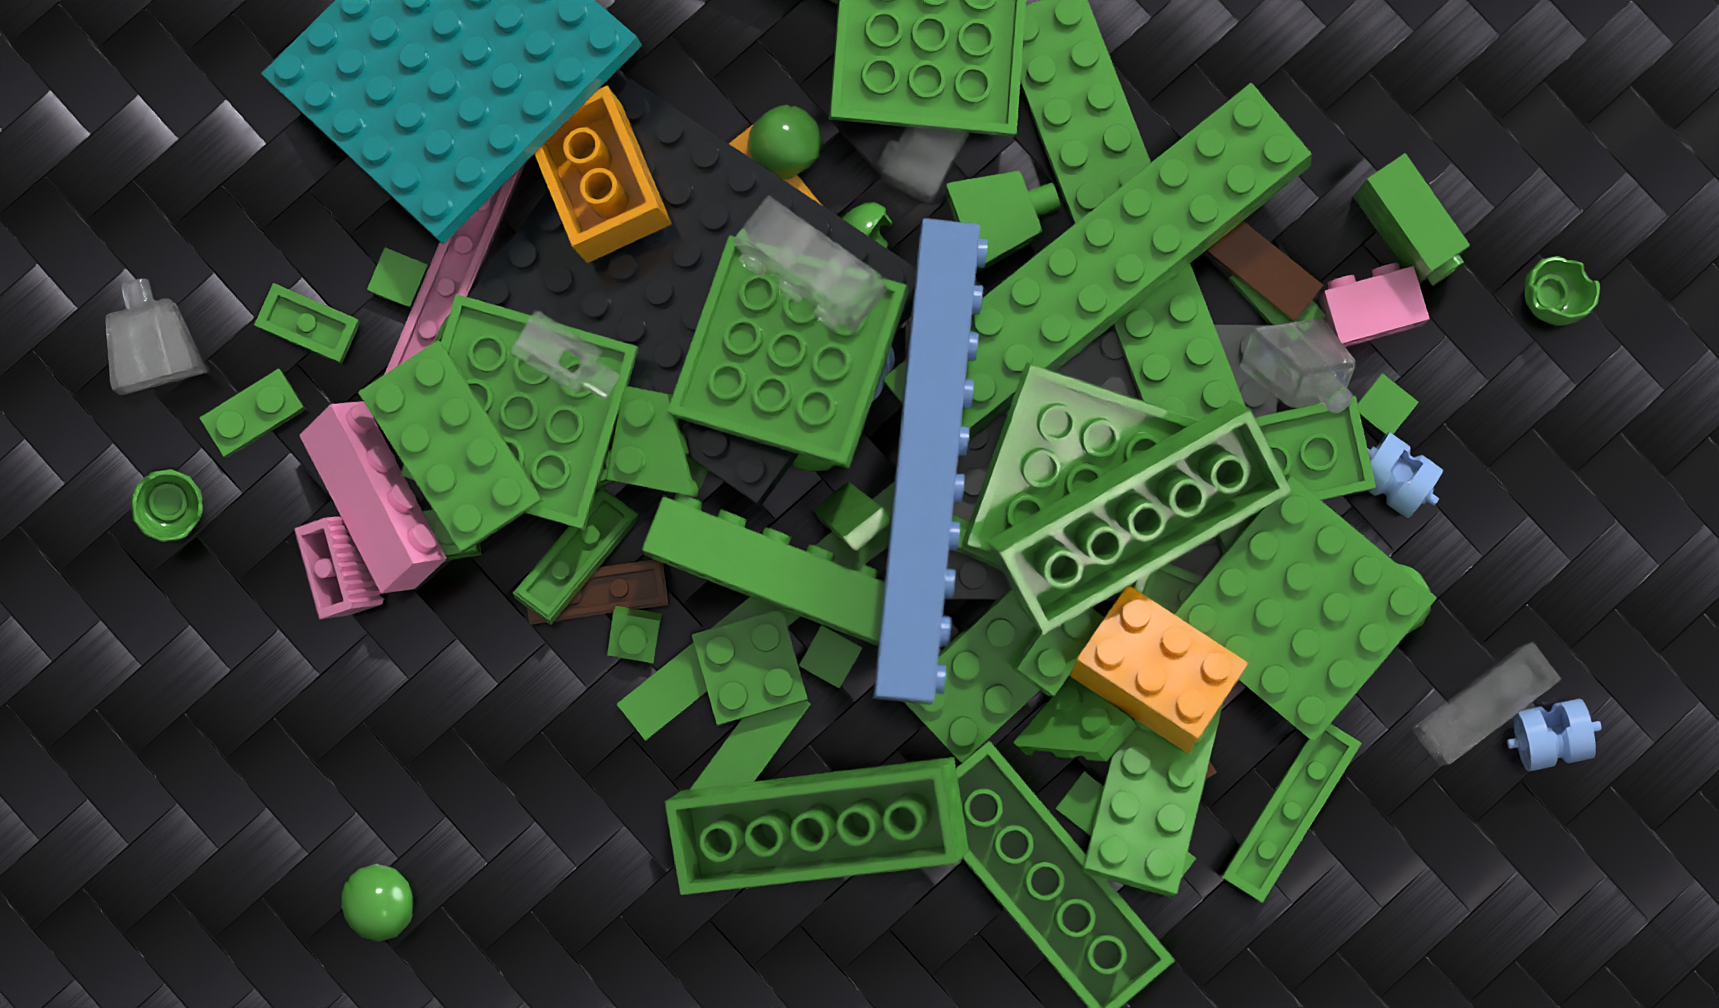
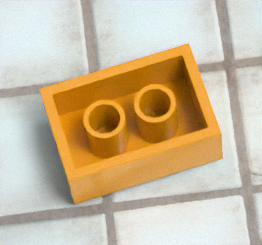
[534,85,672,263]
[1070,585,1248,754]

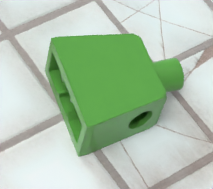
[945,171,1061,274]

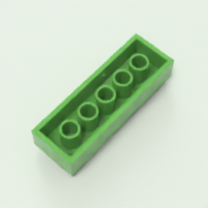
[987,400,1292,634]
[642,493,885,646]
[956,741,1175,1008]
[665,757,969,895]

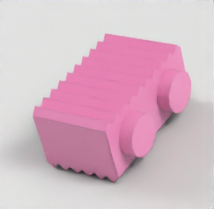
[294,516,384,620]

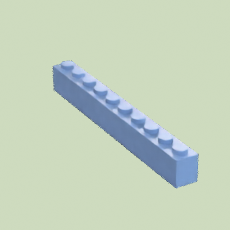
[873,218,987,704]

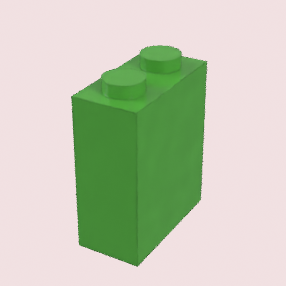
[1353,153,1470,286]

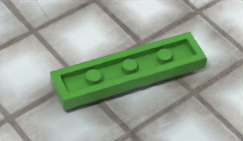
[1221,723,1362,903]

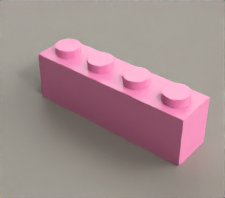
[299,401,447,594]

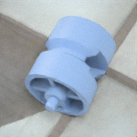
[1367,432,1443,519]
[1507,698,1601,772]

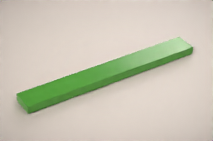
[617,482,895,741]

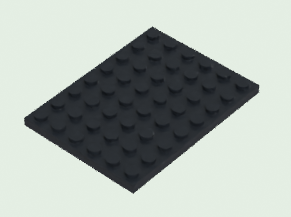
[468,79,916,507]

